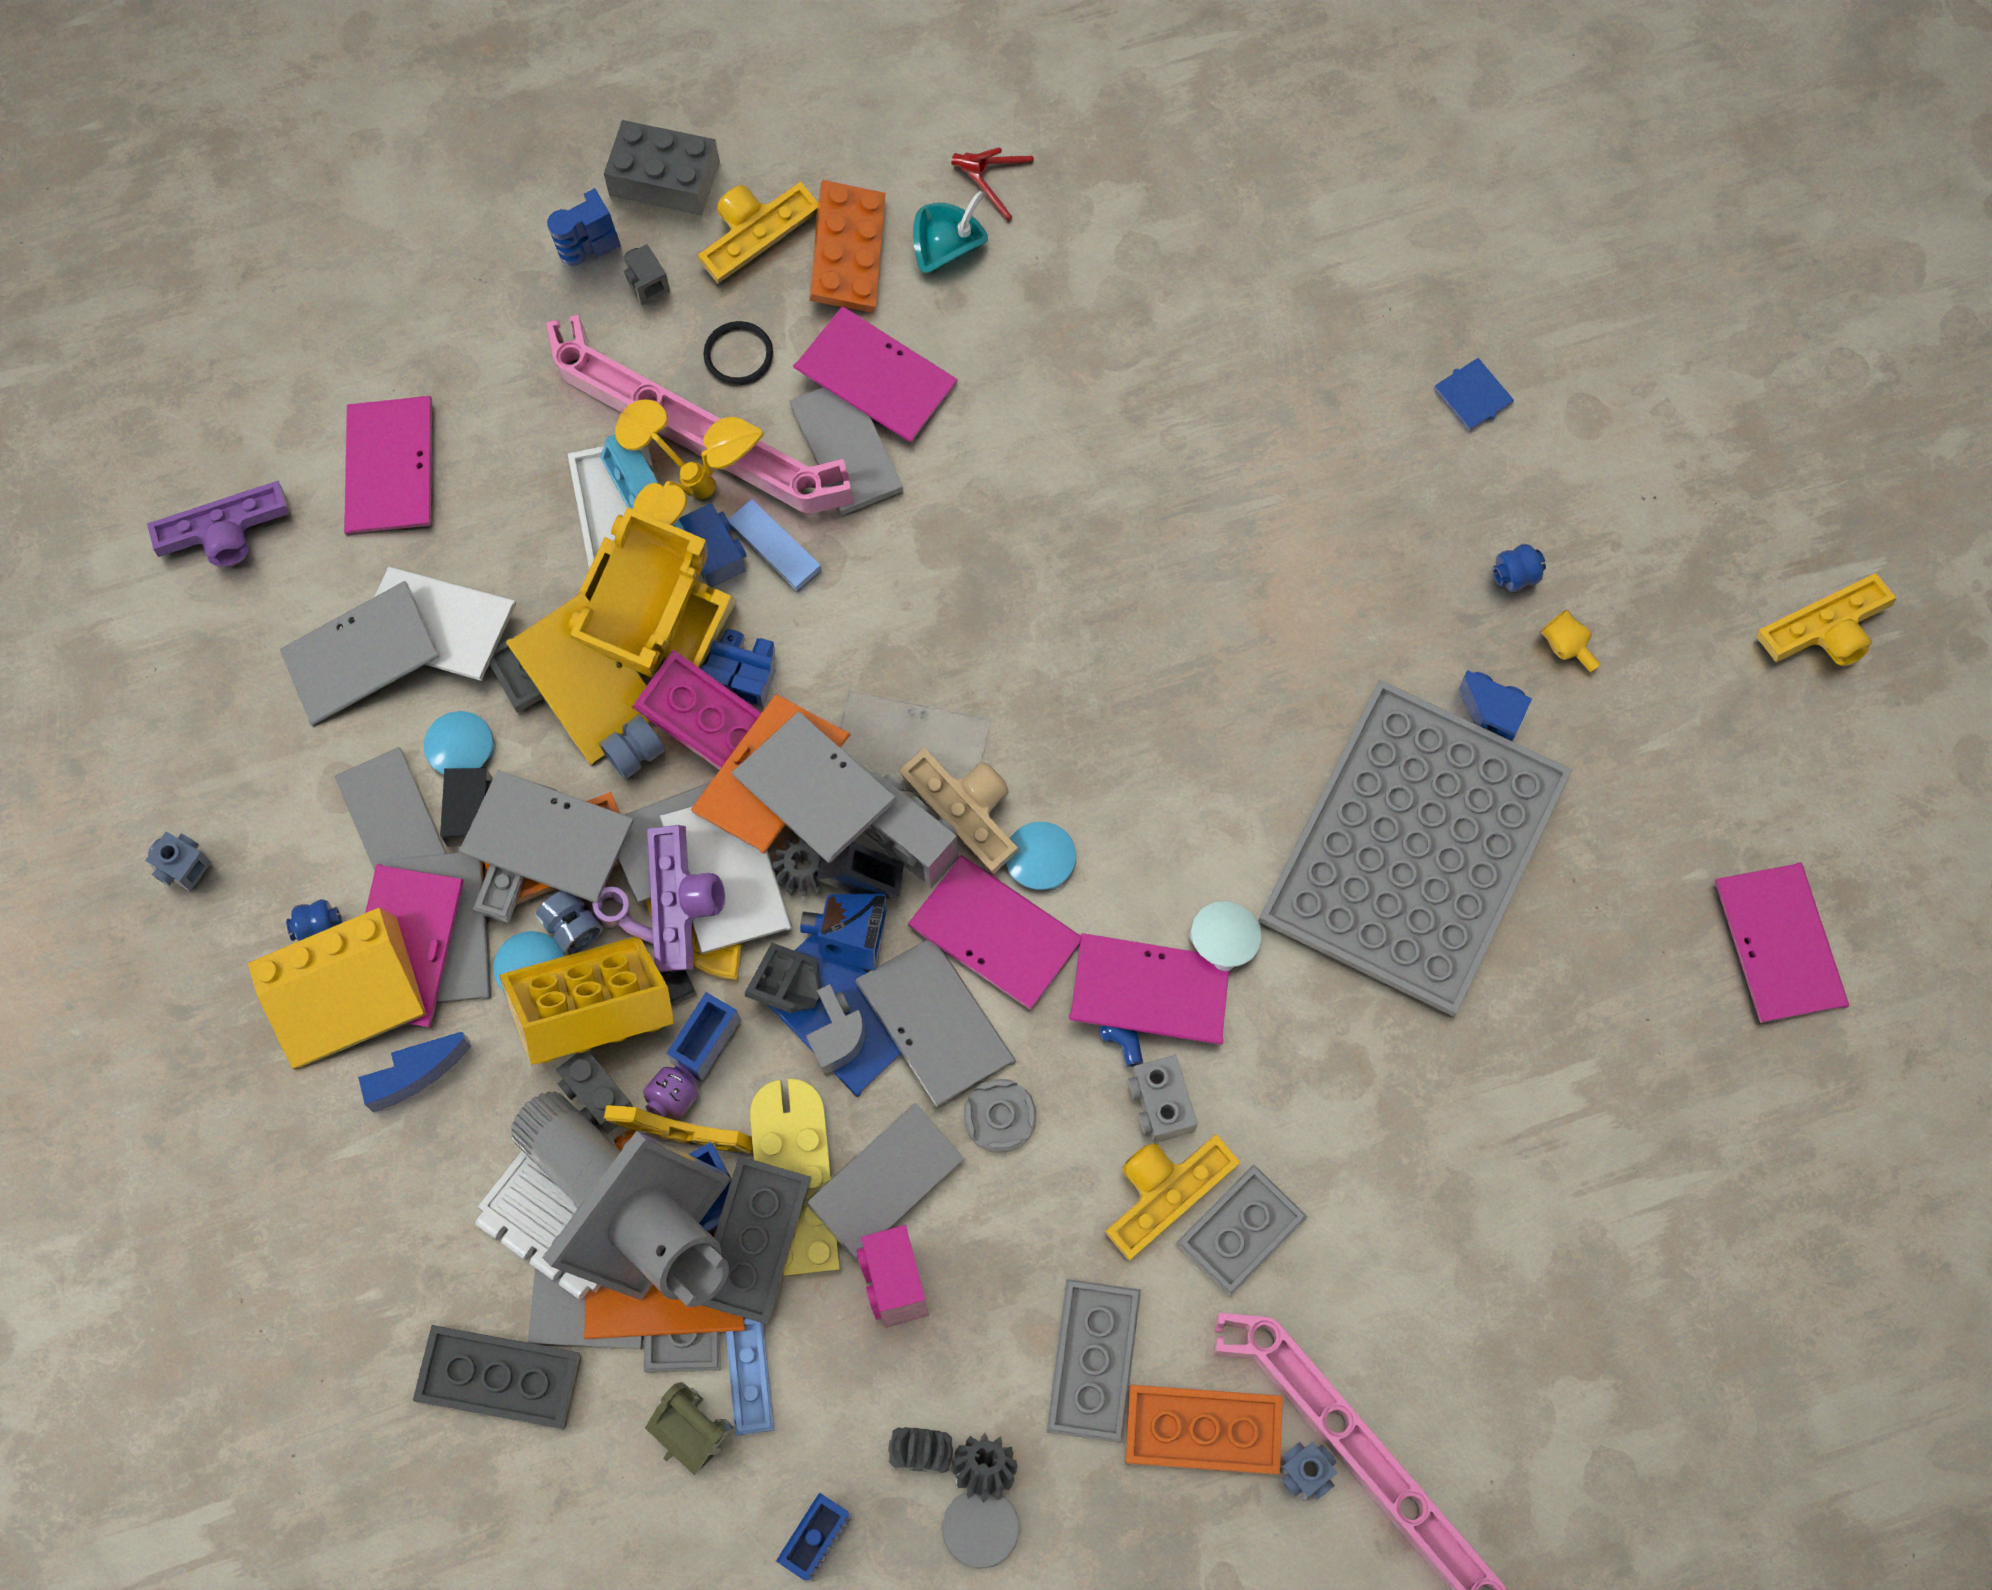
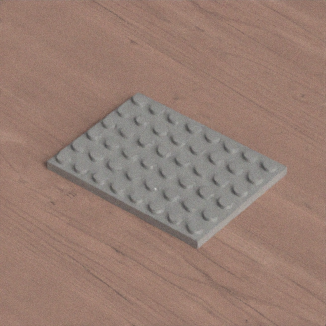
[1258,680,1572,1017]

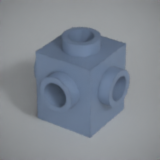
[145,831,211,892]
[1280,1441,1338,1501]

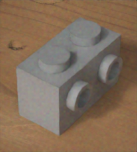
[1128,1054,1198,1143]

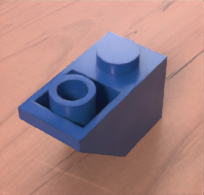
[1459,670,1532,741]

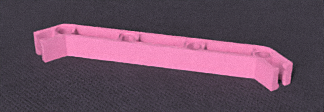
[546,315,855,514]
[1214,1313,1507,1590]

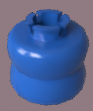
[1492,544,1546,592]
[286,899,343,941]

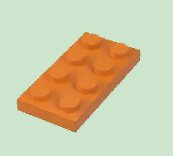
[809,180,886,313]
[1125,1385,1283,1475]

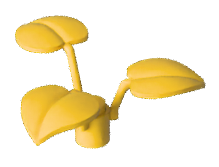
[615,399,764,525]

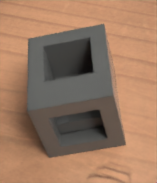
[623,244,670,305]

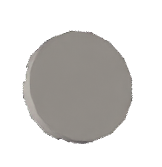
[964,1079,1036,1153]
[942,1491,1019,1569]

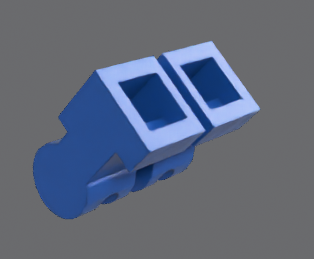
[547,188,621,266]

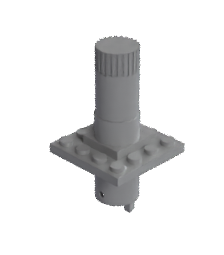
[511,1091,731,1307]

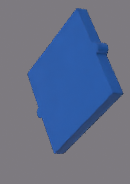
[1434,358,1514,431]

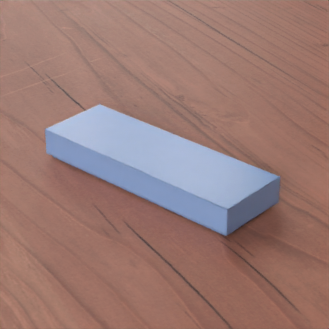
[728,499,822,592]
[726,1318,775,1436]

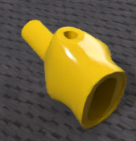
[1540,609,1600,672]

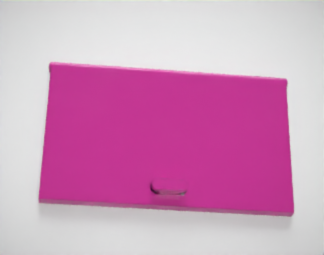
[793,306,958,442]
[344,396,432,535]
[908,855,1081,1010]
[1715,862,1849,1023]
[365,864,464,1028]
[1069,933,1229,1045]

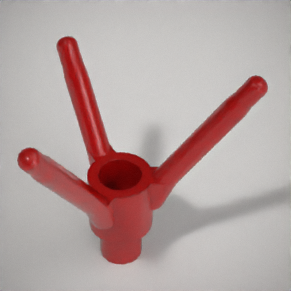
[951,147,1034,221]

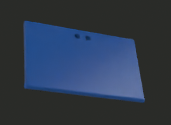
[766,934,912,1097]

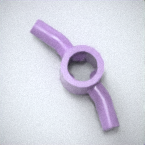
[592,886,653,944]

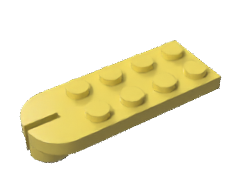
[750,1079,840,1276]

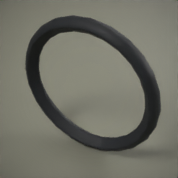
[703,321,773,384]

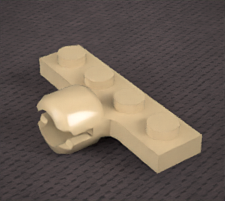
[898,747,1019,874]

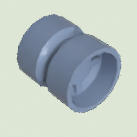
[598,715,666,780]
[535,891,603,956]

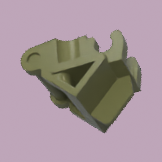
[645,1382,734,1476]

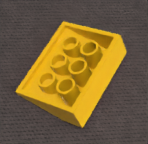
[248,907,427,1070]
[499,937,674,1065]

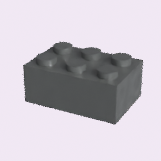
[603,120,720,215]

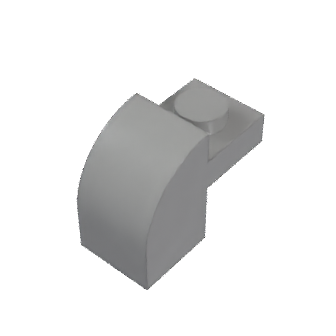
[806,984,865,1075]

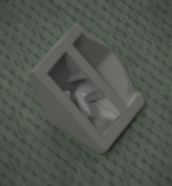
[745,942,821,1013]

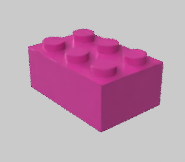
[856,1225,929,1328]

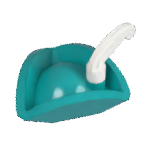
[913,191,988,273]

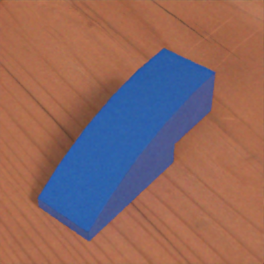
[358,1032,471,1113]

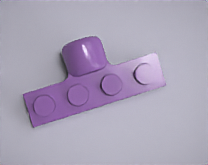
[147,481,289,567]
[647,825,726,973]

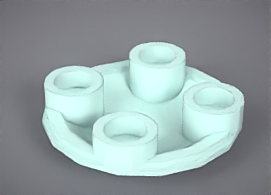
[1189,901,1262,971]

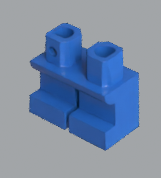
[701,628,776,708]

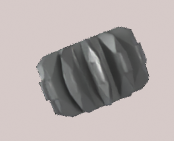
[772,837,821,897]
[888,1427,953,1473]
[951,1433,1018,1503]

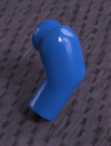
[1099,1025,1143,1067]

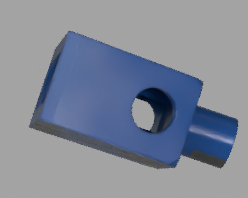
[800,894,887,971]

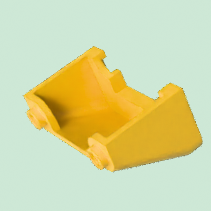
[568,507,708,678]
[578,537,737,668]

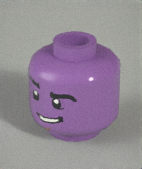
[643,1066,698,1120]

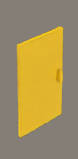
[506,592,652,765]

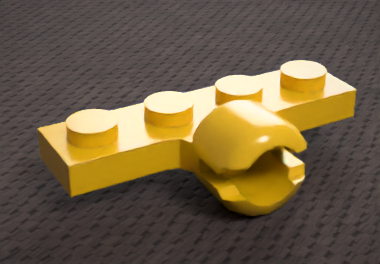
[698,181,818,284]
[1756,573,1896,667]
[1104,1134,1241,1260]

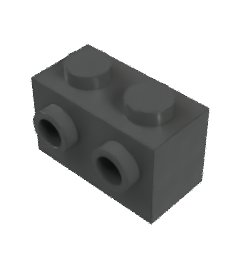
[556,1051,634,1134]

